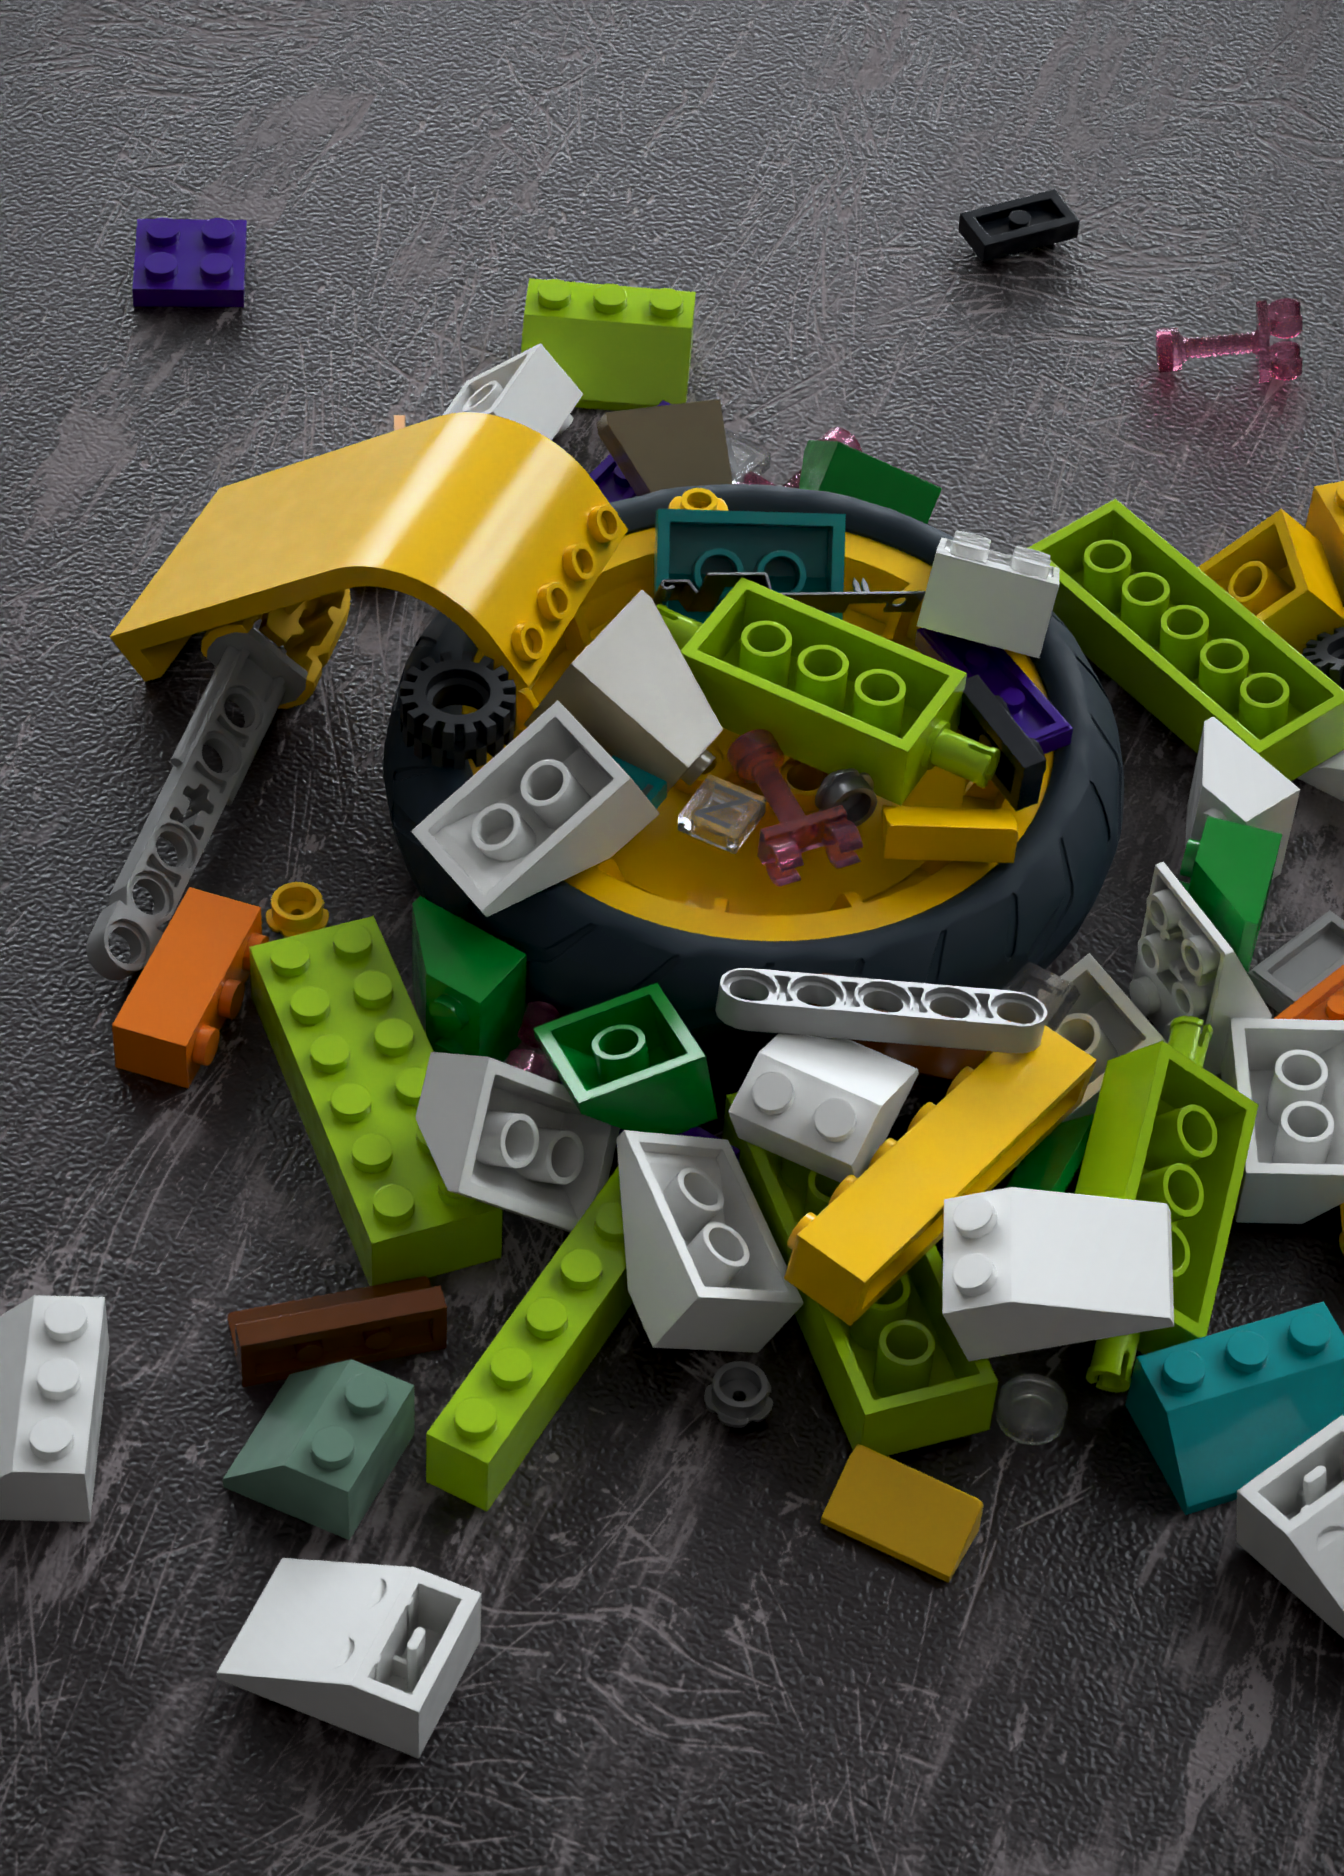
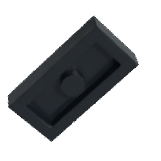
[958,189,1080,262]
[956,674,1046,811]

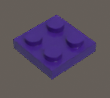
[132,217,247,307]

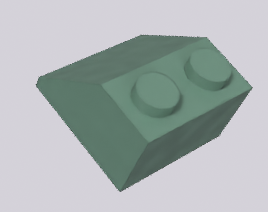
[223,1359,415,1540]

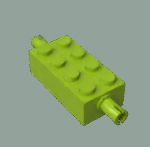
[656,577,1001,806]
[1075,1016,1258,1392]

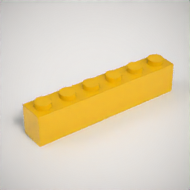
[784,1025,1097,1326]

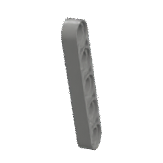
[715,968,1047,1053]

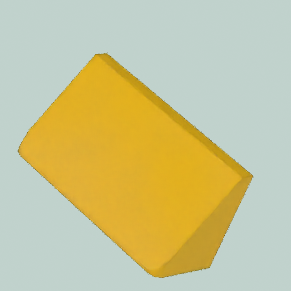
[881,805,1018,863]
[821,1444,984,1583]

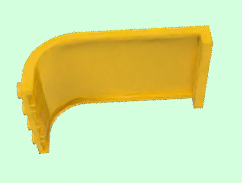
[110,412,628,691]

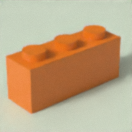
[112,887,269,1089]

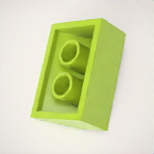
[521,278,696,411]

